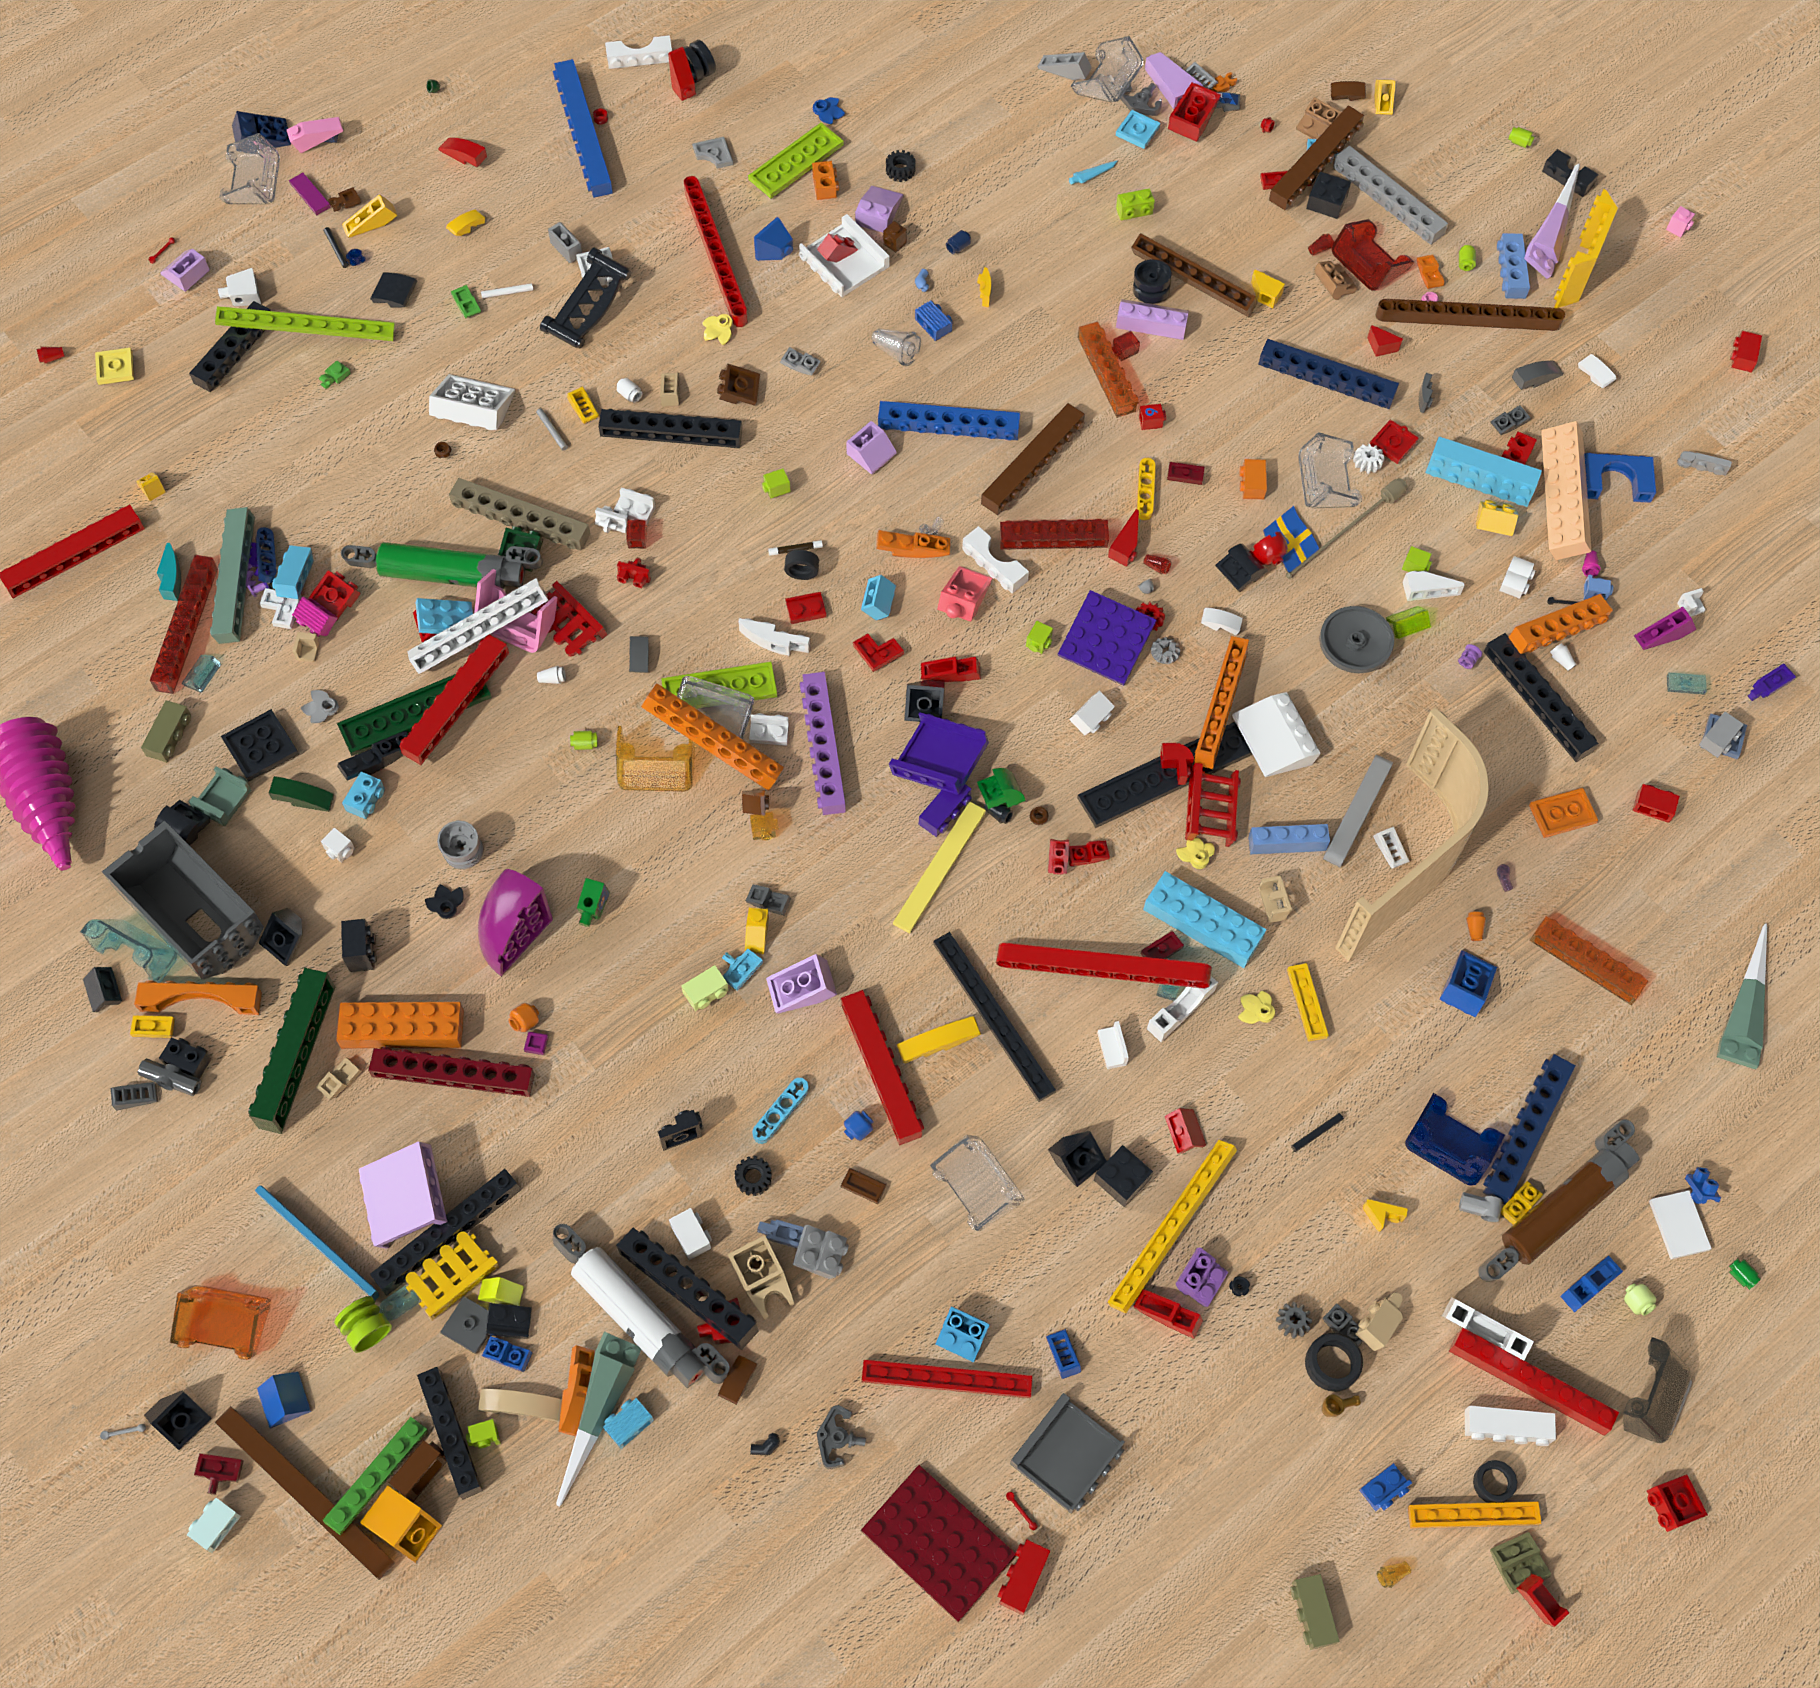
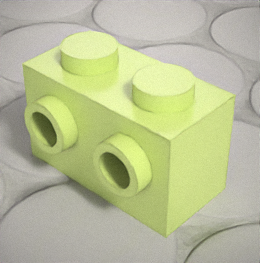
[681,965,729,1011]

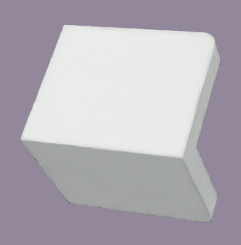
[1677,588,1705,616]

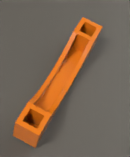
[134,980,262,1015]

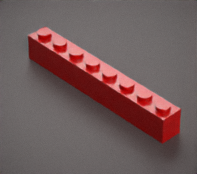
[0,504,145,599]
[399,634,509,765]
[841,990,924,1146]
[1449,1327,1619,1436]

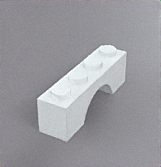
[605,35,672,69]
[962,526,1029,594]
[1147,976,1218,1042]

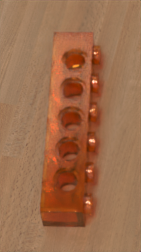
[1077,321,1139,418]
[1529,916,1648,1006]

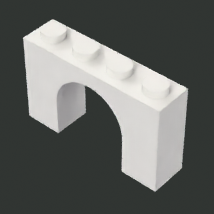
[1442,1297,1534,1360]

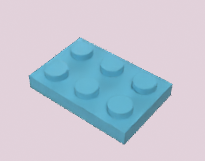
[415,598,473,634]

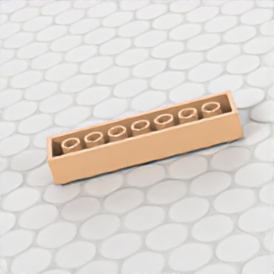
[1541,421,1591,560]

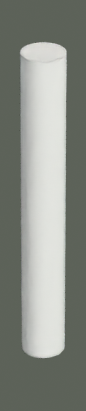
[481,283,533,298]

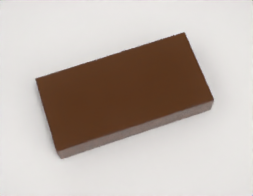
[841,1168,886,1204]

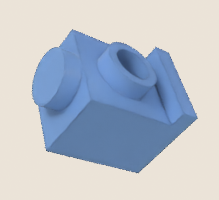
[1584,575,1613,600]

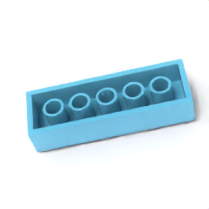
[1425,437,1542,507]
[1143,871,1267,968]

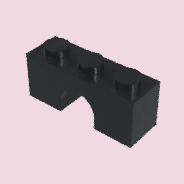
[1542,149,1599,197]

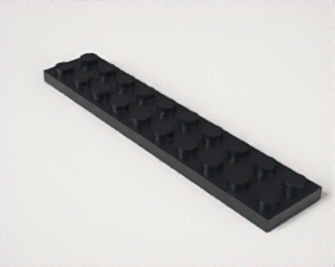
[1077,722,1253,828]

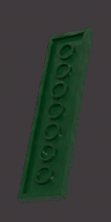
[337,674,492,756]

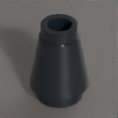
[984,804,1013,824]

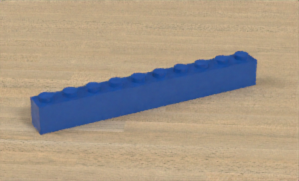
[553,59,613,198]

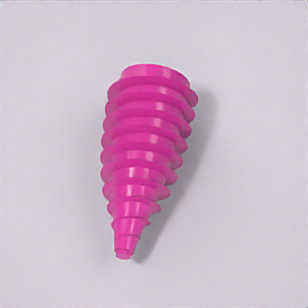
[0,717,75,871]

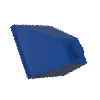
[754,217,793,261]

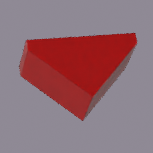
[1367,325,1403,357]

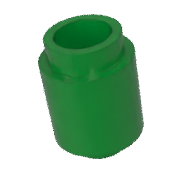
[1729,1258,1761,1290]

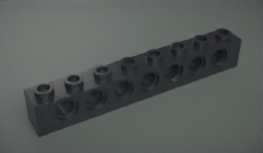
[598,409,742,448]
[1484,633,1599,762]
[370,1169,521,1296]
[616,1227,759,1350]

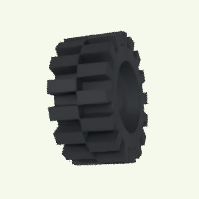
[886,150,916,182]
[734,1156,772,1196]

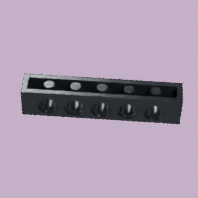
[189,301,271,392]
[417,1367,483,1500]

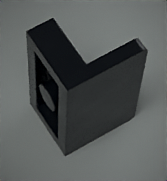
[83,967,122,1012]

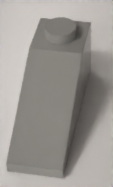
[1037,52,1092,80]

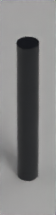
[323,227,349,268]
[1291,1113,1344,1152]

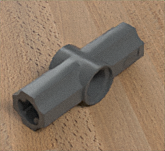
[137,1058,202,1096]

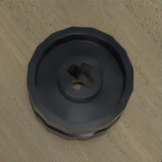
[683,39,716,83]
[1133,259,1172,304]

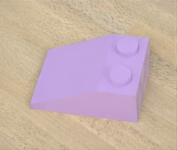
[855,186,903,233]
[766,954,837,1014]

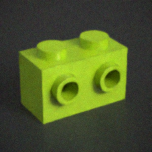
[1116,188,1155,221]

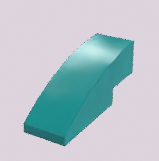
[157,543,181,601]

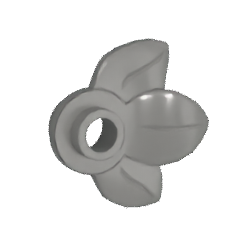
[301,690,339,723]

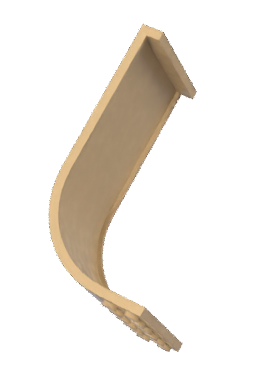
[1335,708,1489,961]

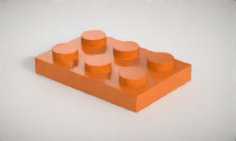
[1529,788,1598,838]

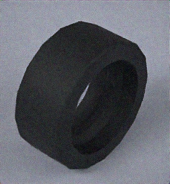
[784,550,820,580]
[1473,1460,1518,1503]

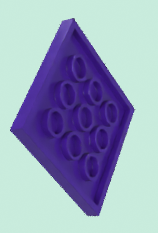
[1058,590,1156,686]

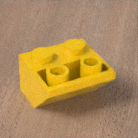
[1476,500,1518,536]

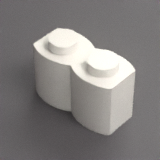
[1499,556,1536,599]

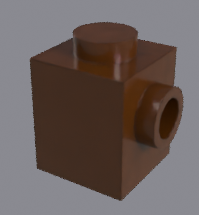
[883,221,907,253]

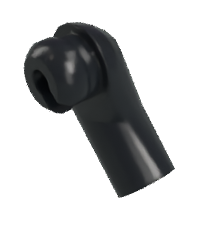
[750,1433,780,1456]

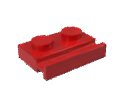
[785,592,827,624]

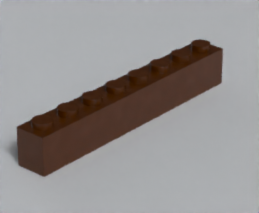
[1269,105,1364,210]
[1131,233,1258,317]
[981,403,1085,516]

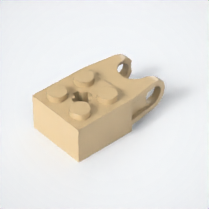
[728,1235,795,1319]

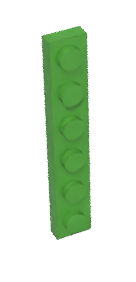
[323,1417,428,1535]

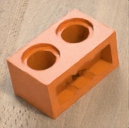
[812,161,839,200]

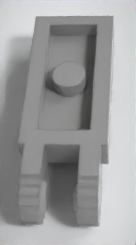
[1677,451,1732,476]

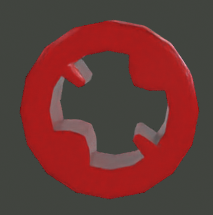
[593,108,608,125]

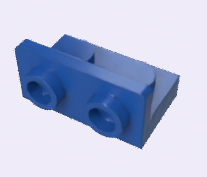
[1359,1463,1412,1511]

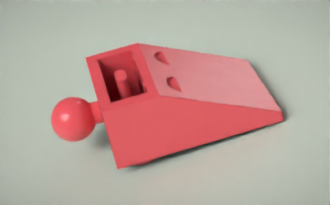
[937,566,992,622]

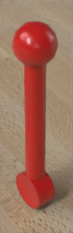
[148,237,175,264]
[1006,1492,1038,1531]

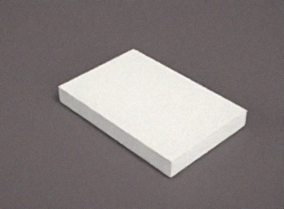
[1649,1191,1712,1260]

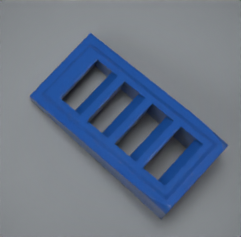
[1046,1329,1081,1379]

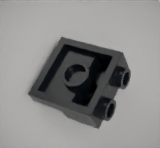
[657,1110,704,1151]

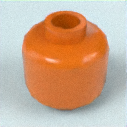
[509,1003,539,1032]

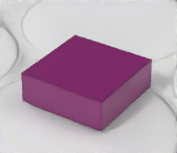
[524,1031,549,1055]

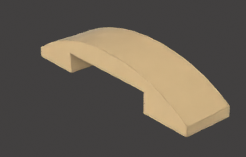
[478,1389,562,1422]

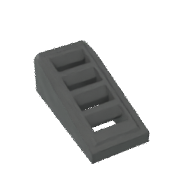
[110,1082,157,1111]

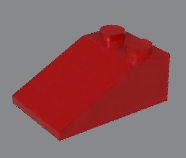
[1168,82,1221,142]

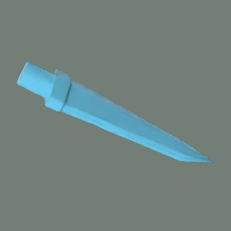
[1069,160,1118,185]

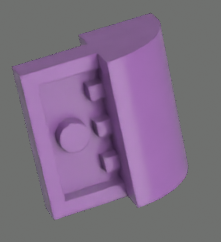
[1176,1247,1228,1307]

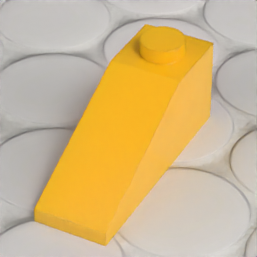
[342,194,398,238]

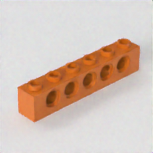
[1509,594,1613,654]

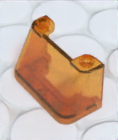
[170,1285,271,1360]

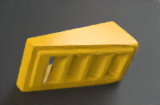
[567,387,599,424]

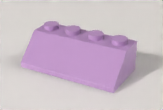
[1116,299,1189,340]

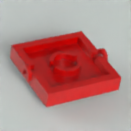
[1370,419,1419,464]

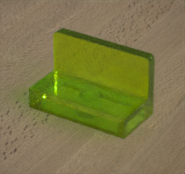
[1386,606,1431,639]

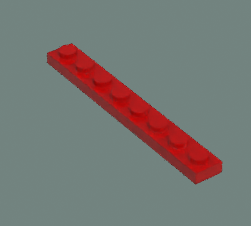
[861,1360,1032,1399]

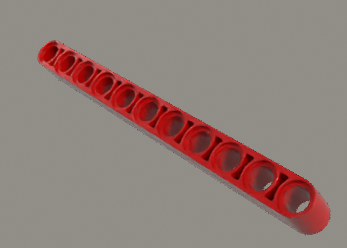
[684,176,748,327]
[996,943,1212,988]

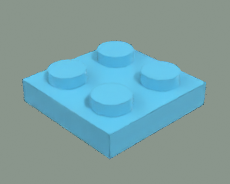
[1115,110,1161,149]

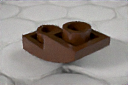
[1331,81,1366,101]
[718,1355,757,1405]

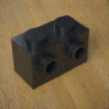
[159,1037,211,1079]

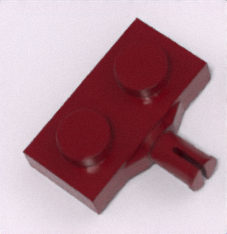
[194,1453,244,1495]

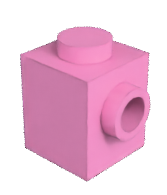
[1666,206,1695,238]

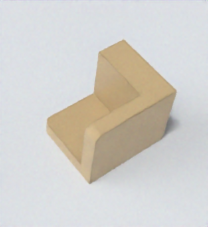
[293,632,320,662]

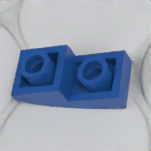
[482,1336,532,1372]

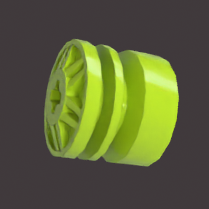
[334,1296,392,1353]

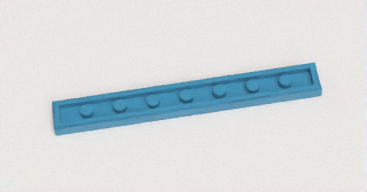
[255,1185,379,1301]

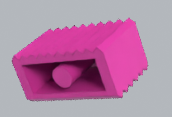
[292,597,338,637]

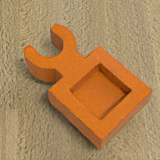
[1207,72,1237,92]

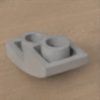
[780,347,821,375]

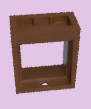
[388,1440,447,1503]

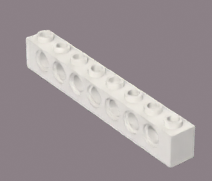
[407,578,548,674]

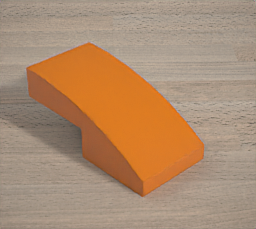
[1417,255,1444,289]

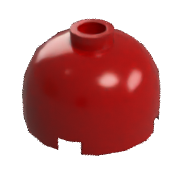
[1250,532,1288,566]

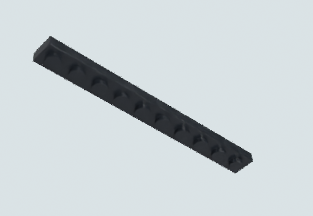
[933,932,1056,1102]

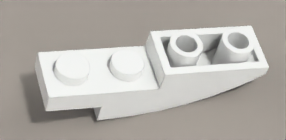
[739,618,810,656]

